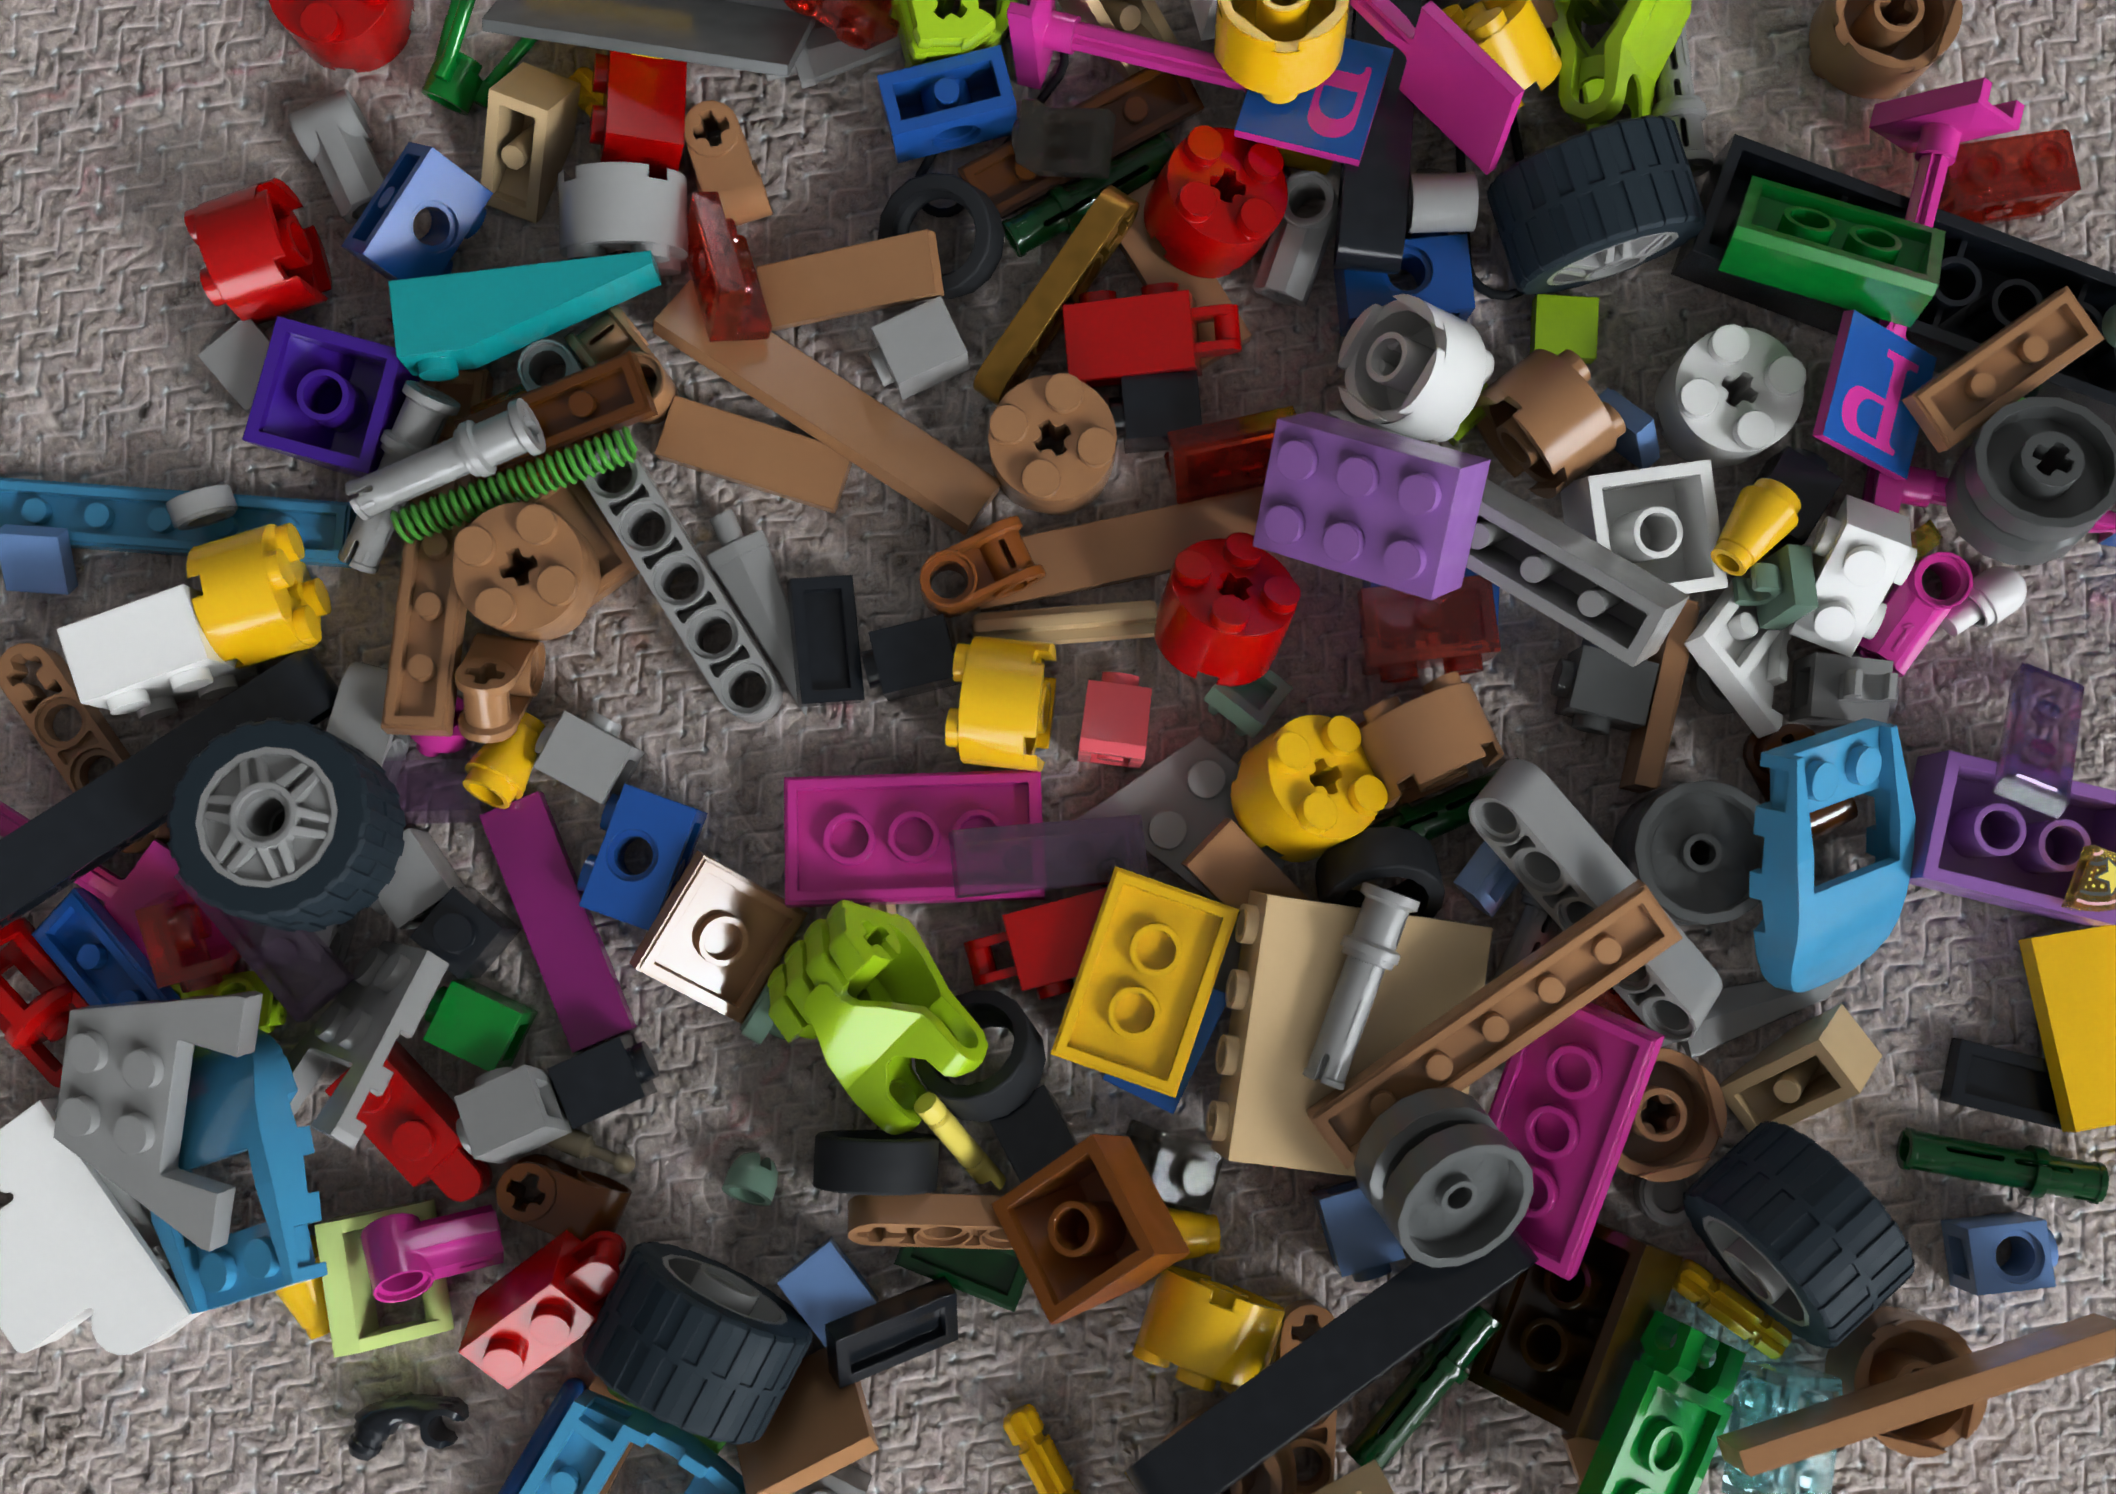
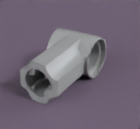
[288,88,386,224]
[1406,168,1479,233]
[1253,171,1338,307]

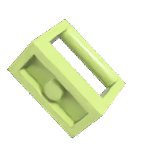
[314,1199,454,1358]

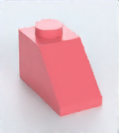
[1077,672,1152,770]

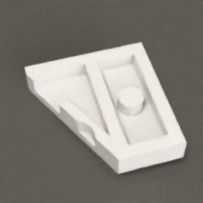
[1684,567,1792,738]

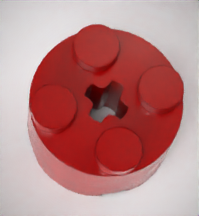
[269,0,414,73]
[1144,125,1288,279]
[184,178,332,324]
[1154,532,1301,687]

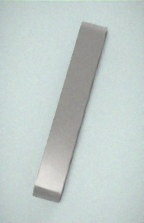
[517,339,783,723]

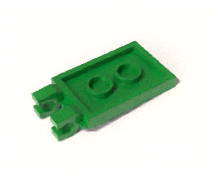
[1577,1310,1746,1494]

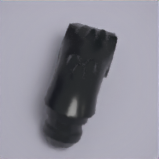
[347,1392,469,1461]

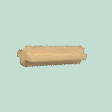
[972,600,1158,645]

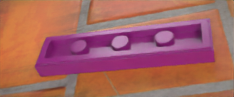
[479,791,636,1053]

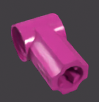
[1855,552,1973,678]
[361,1204,504,1303]

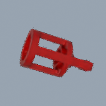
[0,917,90,1088]

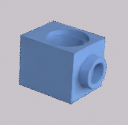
[1311,1179,1405,1282]
[1941,1212,2059,1296]
[777,1236,879,1347]

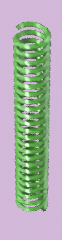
[390,425,638,544]

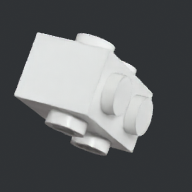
[1789,494,1917,657]

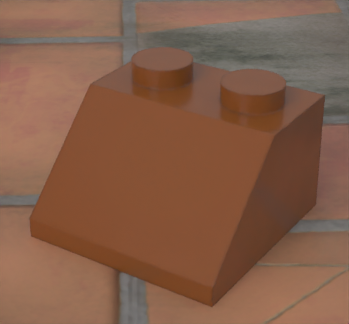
[991,1134,1191,1325]

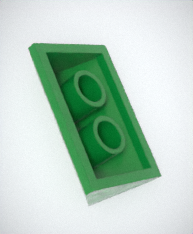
[1718,176,1946,328]

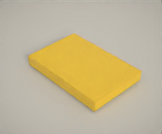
[1050,866,1240,1098]
[2018,925,2116,1132]

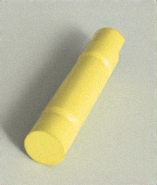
[914,1092,1006,1191]

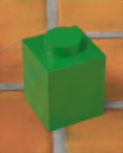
[423,979,538,1072]

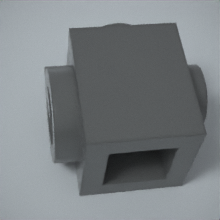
[1550,638,1659,735]

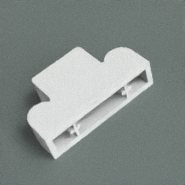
[0,1097,203,1355]

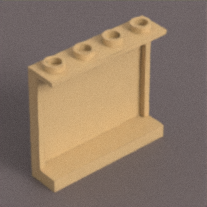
[1206,890,1493,1177]

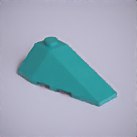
[388,250,661,381]

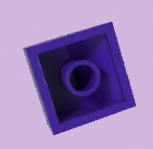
[242,316,420,478]

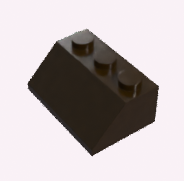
[1467,1221,1683,1441]

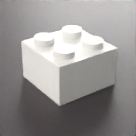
[1560,459,1728,594]
[57,584,257,722]

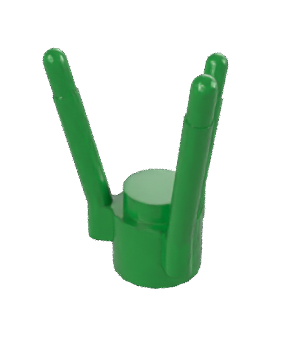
[421,0,538,115]

